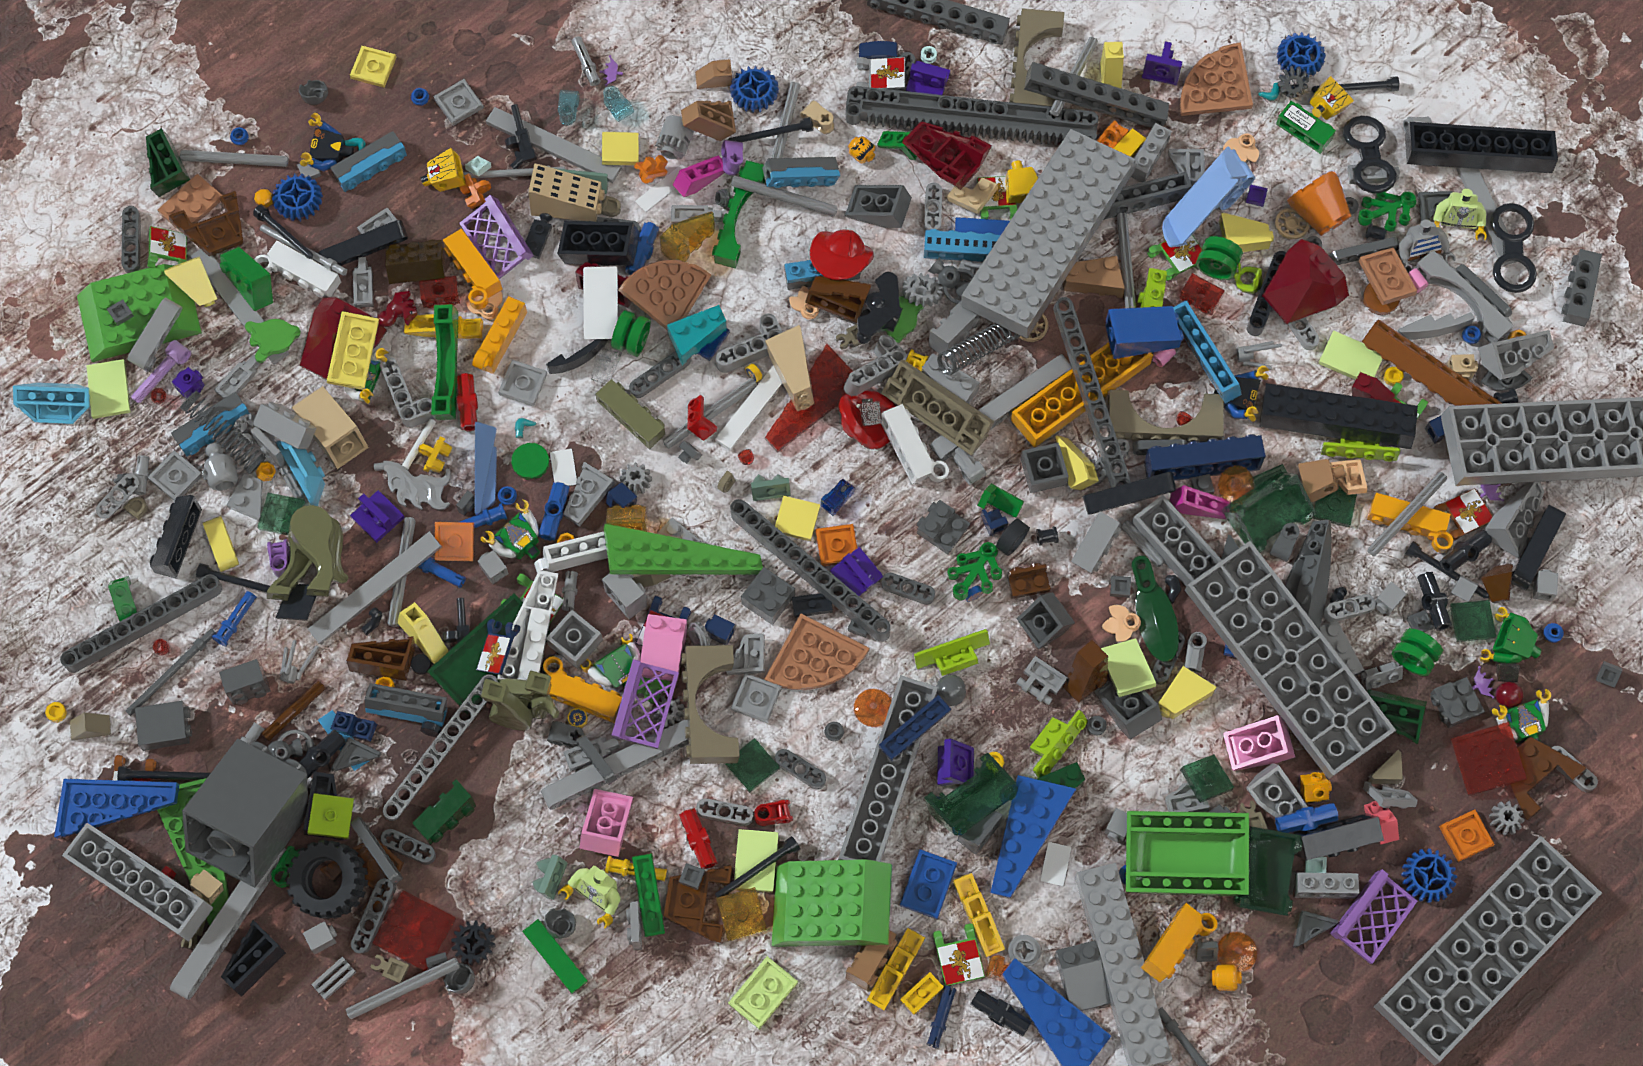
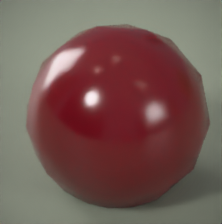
[1495,682,1523,708]

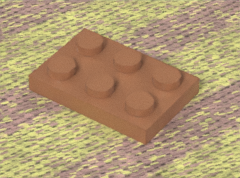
[158,174,222,233]
[1359,247,1417,305]

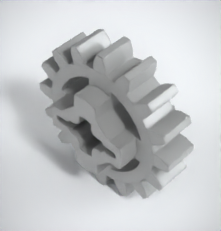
[902,273,943,307]

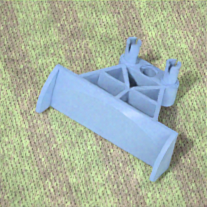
[1162,146,1256,247]

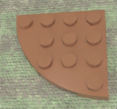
[1180,42,1253,116]
[618,260,711,330]
[764,614,870,690]

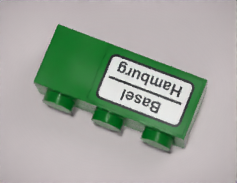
[1276,101,1336,154]

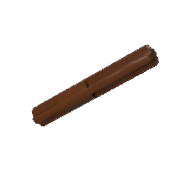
[262,681,325,741]

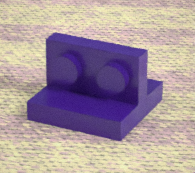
[1142,41,1183,86]
[906,60,950,95]
[350,490,405,543]
[829,547,884,596]
[937,739,974,787]

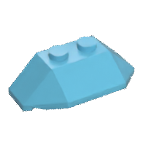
[13,383,90,424]
[275,441,325,506]

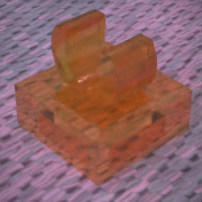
[985,955,1008,979]

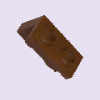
[1007,563,1051,599]

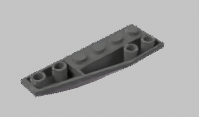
[1285,520,1332,630]

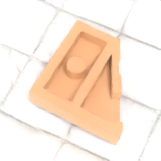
[1331,459,1367,495]

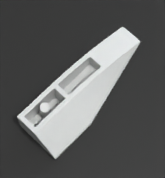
[497,570,558,680]

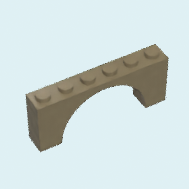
[1009,8,1065,107]
[1108,390,1224,443]
[681,645,739,764]

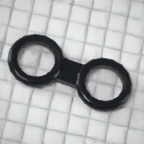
[1343,115,1397,194]
[1490,203,1537,293]

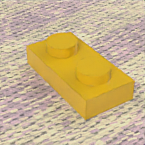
[900,972,944,1015]

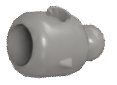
[202,443,239,491]

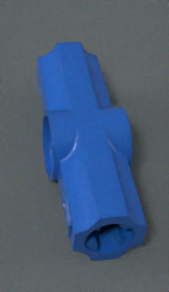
[625,222,659,275]
[538,482,570,541]
[1275,803,1338,835]

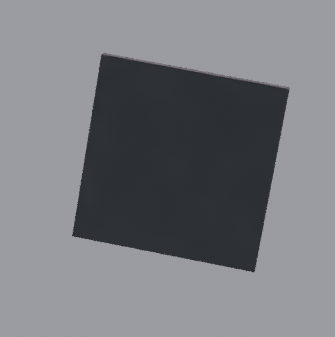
[276,584,317,621]

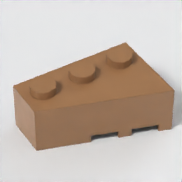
[681,101,736,141]
[1062,256,1125,298]
[846,930,898,991]

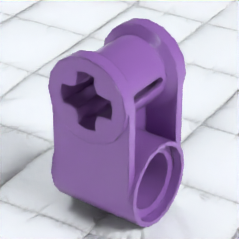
[721,140,743,176]
[267,539,290,578]

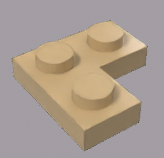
[947,178,998,214]

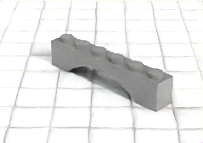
[1415,250,1514,343]

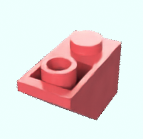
[1364,801,1399,845]

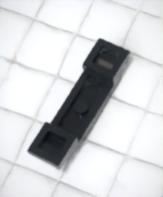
[546,339,609,374]

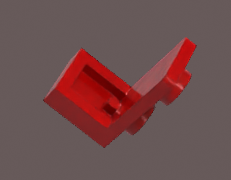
[687,395,717,441]

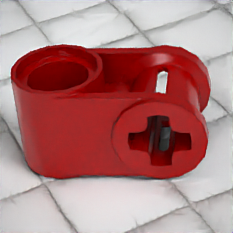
[754,800,793,826]

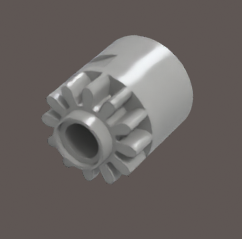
[655,115,694,159]

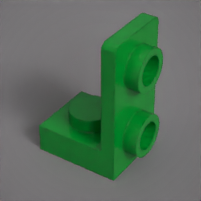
[877,131,917,160]
[977,483,1024,518]
[108,576,137,621]

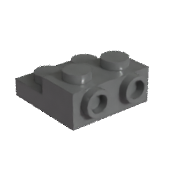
[916,500,971,555]
[1430,677,1485,728]

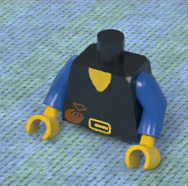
[300,113,354,171]
[1213,365,1269,422]

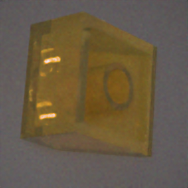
[606,505,647,532]
[716,887,767,942]

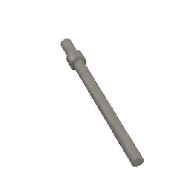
[463,166,565,179]
[260,224,347,276]

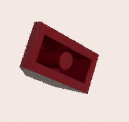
[1352,372,1395,402]

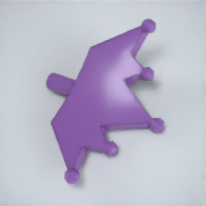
[600,55,623,86]
[1480,484,1504,502]
[1472,666,1495,699]

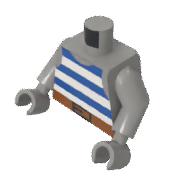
[1399,220,1456,272]

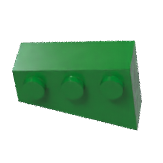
[220,247,273,311]

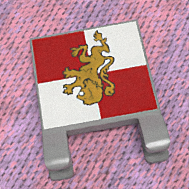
[856,57,905,90]

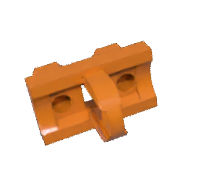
[1097,120,1129,148]
[634,155,668,184]
[459,173,491,209]

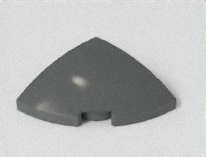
[1480,370,1533,391]

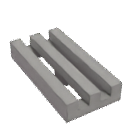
[311,957,356,1000]

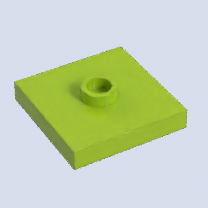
[308,794,354,839]

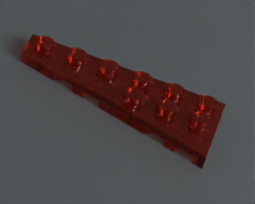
[765,343,853,453]

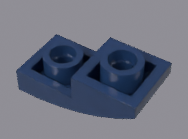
[859,41,898,59]
[330,711,377,742]

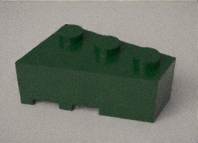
[146,128,191,197]
[1367,689,1427,744]
[1037,762,1086,794]
[413,779,476,845]

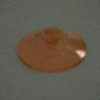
[1218,466,1254,504]
[854,689,892,727]
[1218,932,1257,972]

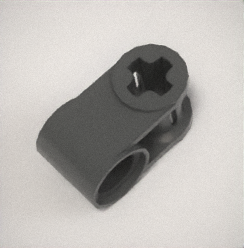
[1270,523,1300,562]
[547,721,584,748]

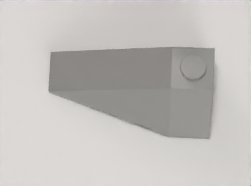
[1478,330,1554,380]
[1485,482,1544,557]
[1246,763,1319,832]

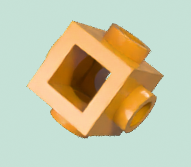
[1300,772,1332,802]

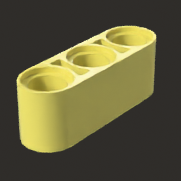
[203,516,239,572]

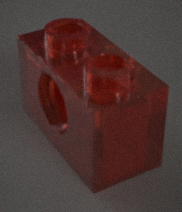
[1180,273,1225,315]
[419,276,460,309]

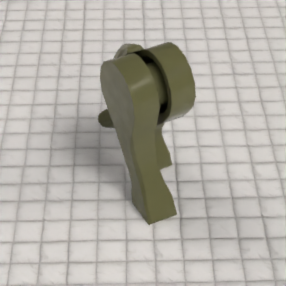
[266,505,348,601]
[481,670,559,731]

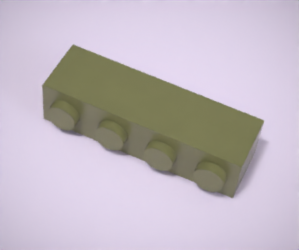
[595,379,666,450]

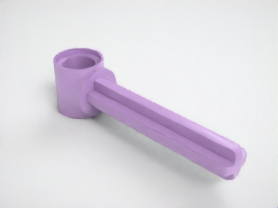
[131,340,191,403]

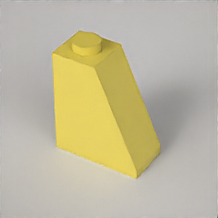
[1100,42,1124,88]
[1219,213,1274,252]
[164,256,217,307]
[1158,666,1216,719]

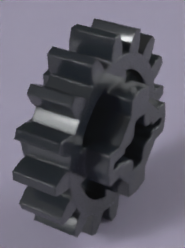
[451,920,496,966]

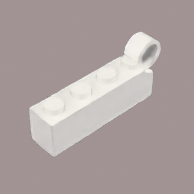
[254,241,341,298]
[878,404,949,485]
[534,532,608,573]

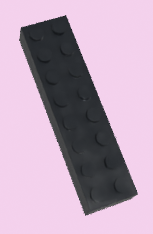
[1405,122,1558,173]
[1259,383,1418,449]

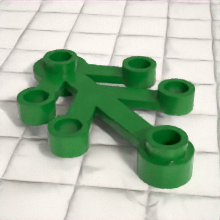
[1357,192,1417,232]
[947,542,1002,601]

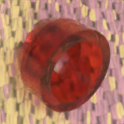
[151,388,166,404]
[1176,411,1193,426]
[738,449,754,465]
[153,639,170,656]

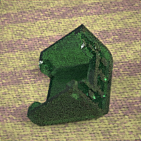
[1222,472,1317,553]
[924,753,1018,836]
[1233,826,1303,916]

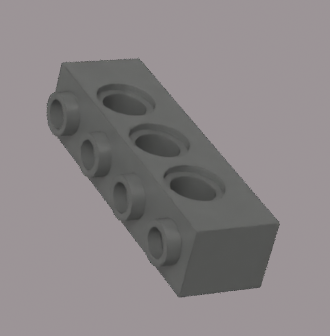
[1561,249,1602,327]

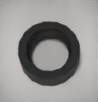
[996,518,1030,556]

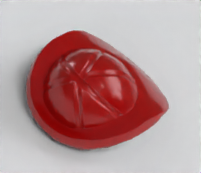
[810,229,874,280]
[839,390,896,450]

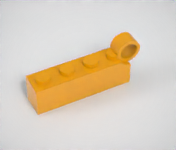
[443,229,503,310]
[472,296,527,374]
[1367,492,1453,553]
[543,656,622,724]
[1141,903,1218,983]

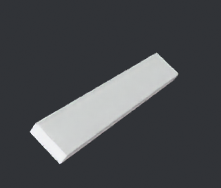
[715,366,783,451]

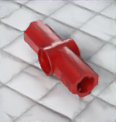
[457,373,478,432]
[679,808,717,869]

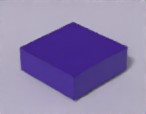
[1246,184,1268,207]

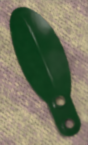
[1131,556,1179,662]

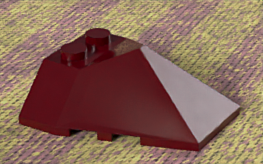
[902,121,992,190]
[1263,239,1349,324]
[300,297,387,380]

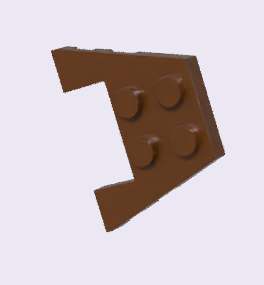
[169,191,243,257]
[1501,737,1587,821]
[320,837,404,913]
[664,866,732,945]

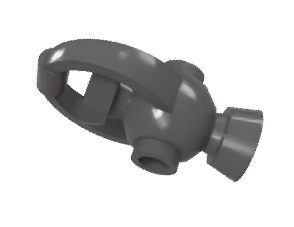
[928,257,974,304]
[268,729,314,762]

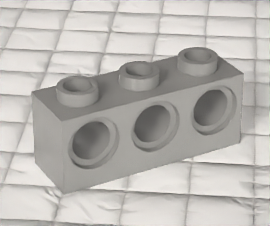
[1131,123,1172,182]
[1294,873,1359,899]

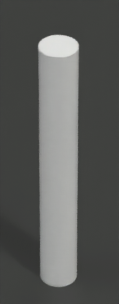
[402,419,436,470]

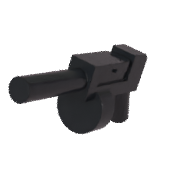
[505,104,537,169]
[443,597,470,649]

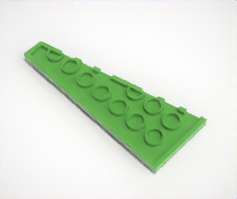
[604,524,763,575]
[157,778,230,925]

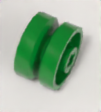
[1196,236,1243,280]
[611,310,651,357]
[1392,628,1443,676]

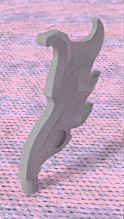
[374,461,451,510]

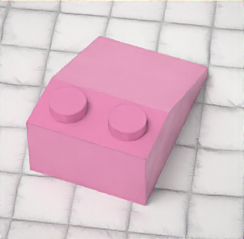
[640,614,687,681]
[1223,715,1295,771]
[579,789,633,857]

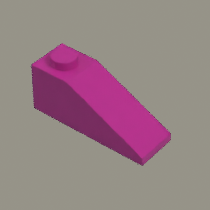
[673,155,725,197]
[1170,485,1231,520]

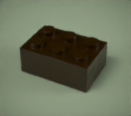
[385,240,445,284]

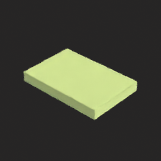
[1318,330,1383,380]
[86,359,131,419]
[1101,638,1156,697]
[734,829,779,893]
[728,956,798,1030]

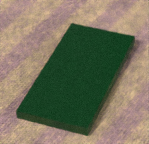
[427,593,551,715]

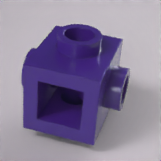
[172,367,205,399]

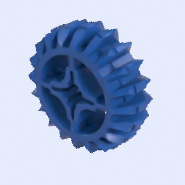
[1276,32,1326,78]
[730,65,779,113]
[272,173,323,222]
[1401,848,1457,903]

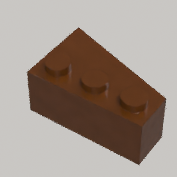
[805,276,872,323]
[346,636,416,681]
[1063,640,1108,703]

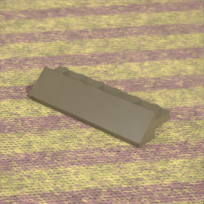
[881,360,994,456]

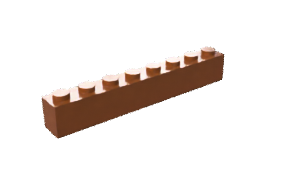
[1362,319,1502,406]

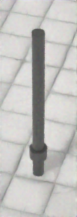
[125,628,216,716]
[1158,1007,1209,1066]

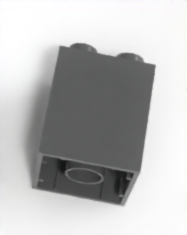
[182,738,308,888]

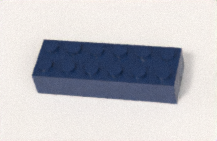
[1144,434,1266,481]

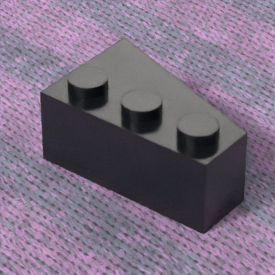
[303,772,344,841]
[221,920,286,997]

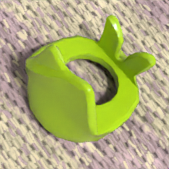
[1234,263,1263,294]

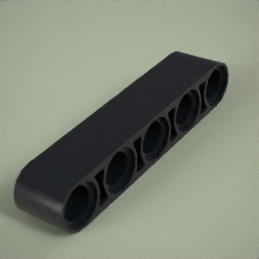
[318,220,408,266]
[1247,251,1286,336]
[1082,472,1177,515]
[1511,504,1566,591]

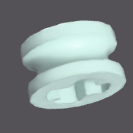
[921,46,937,64]

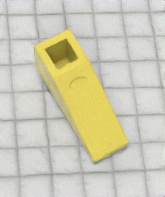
[1055,436,1099,491]
[398,602,449,664]

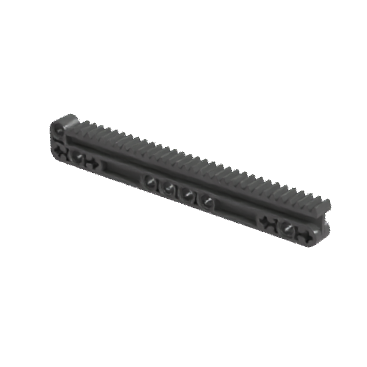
[845,86,1098,146]

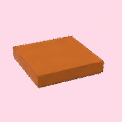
[435,522,474,561]
[815,524,857,567]
[1439,809,1495,862]

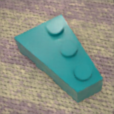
[667,305,727,366]

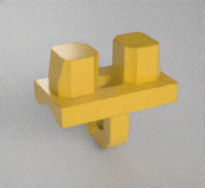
[418,436,452,473]

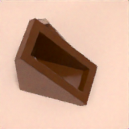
[1481,563,1513,603]

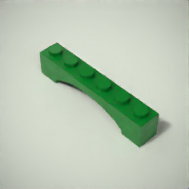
[712,160,765,269]
[431,304,458,420]

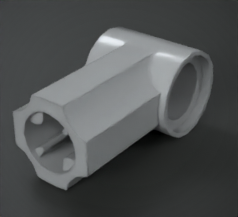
[951,447,986,485]
[1184,632,1207,673]

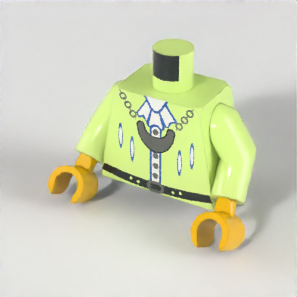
[1433,189,1487,241]
[558,866,621,929]

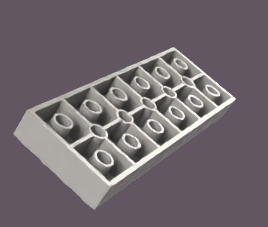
[961,129,1136,338]
[1441,397,1643,486]
[1185,541,1396,779]
[1374,836,1602,1066]

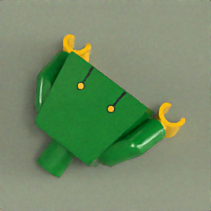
[1480,607,1541,664]

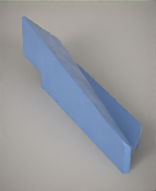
[475,422,497,515]

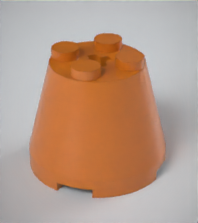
[1287,171,1352,236]

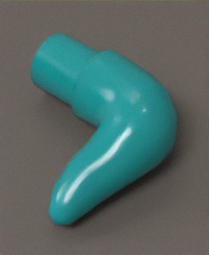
[1258,82,1280,101]
[345,138,366,151]
[515,418,537,439]

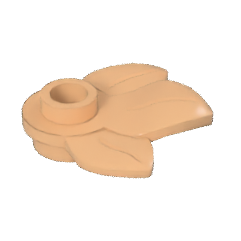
[1223,133,1259,162]
[789,286,820,319]
[466,291,503,319]
[1102,605,1141,642]

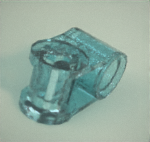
[603,86,634,122]
[558,90,580,125]

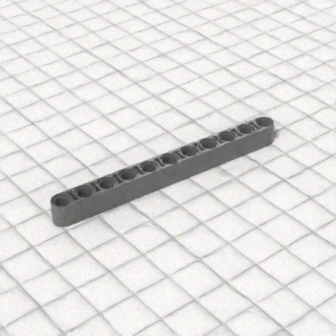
[1053,297,1131,488]
[730,499,890,642]

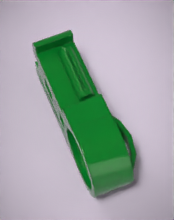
[271,846,300,888]

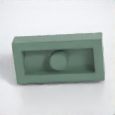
[751,474,791,501]
[532,855,567,900]

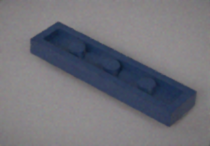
[878,695,951,761]

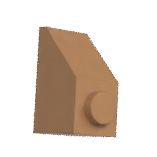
[695,59,732,89]

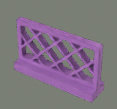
[460,195,534,279]
[612,659,679,749]
[1330,869,1417,964]

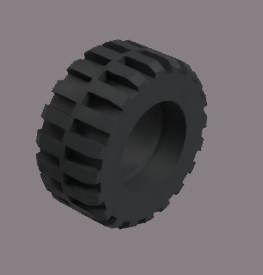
[286,840,368,919]

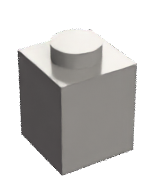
[478,550,509,584]
[1533,569,1558,601]
[1375,581,1407,616]
[1104,808,1127,842]
[303,921,337,954]

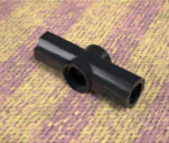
[1440,530,1492,574]
[1417,572,1452,631]
[299,729,346,779]
[970,989,1032,1037]

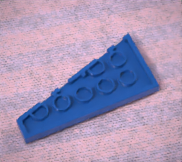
[991,775,1077,898]
[54,779,180,839]
[1002,958,1111,1066]

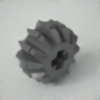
[1278,66,1309,98]

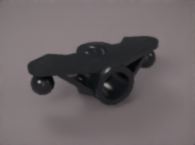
[857,272,903,344]

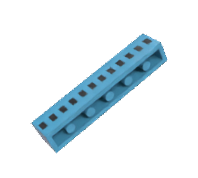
[924,229,1001,262]
[1173,301,1242,403]

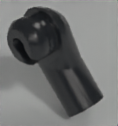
[1165,575,1181,604]
[1330,587,1347,614]
[361,607,382,636]

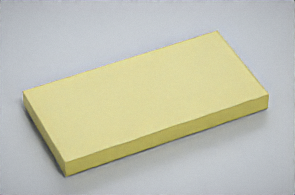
[327,311,379,390]

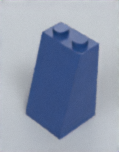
[1105,306,1183,359]

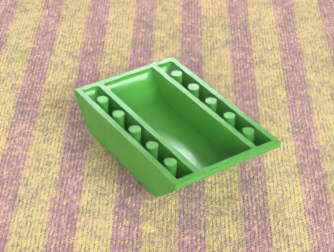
[77,264,202,362]
[1126,811,1249,896]
[772,859,892,947]

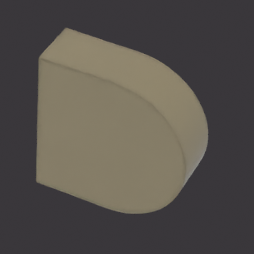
[601,196,621,217]
[717,471,736,493]
[123,497,148,520]

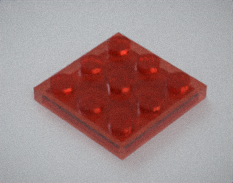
[1451,722,1527,796]
[372,890,456,972]

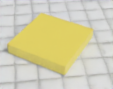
[350,46,397,88]
[602,132,639,165]
[775,496,820,541]

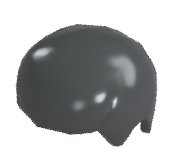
[298,80,328,105]
[936,674,966,706]
[544,908,577,939]
[444,963,475,995]

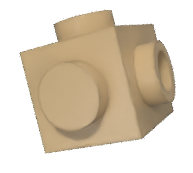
[1447,354,1478,380]
[190,870,224,905]

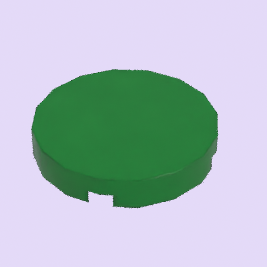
[511,443,549,480]

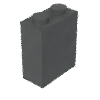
[135,701,192,751]

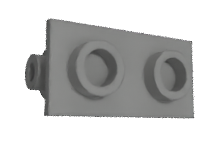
[1360,662,1403,690]

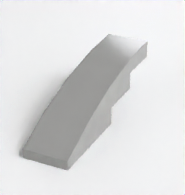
[1397,312,1474,340]

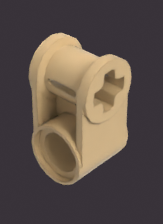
[800,100,834,134]

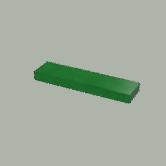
[632,853,665,937]
[522,919,588,994]

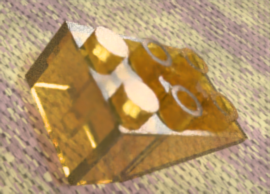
[659,211,715,262]

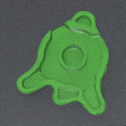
[886,296,924,344]
[245,319,300,363]

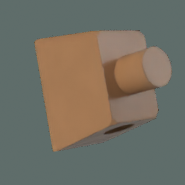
[1298,459,1347,503]

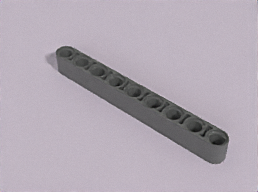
[60,574,222,673]

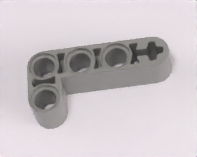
[127,297,183,372]
[716,313,783,373]
[844,335,907,396]
[380,357,434,428]

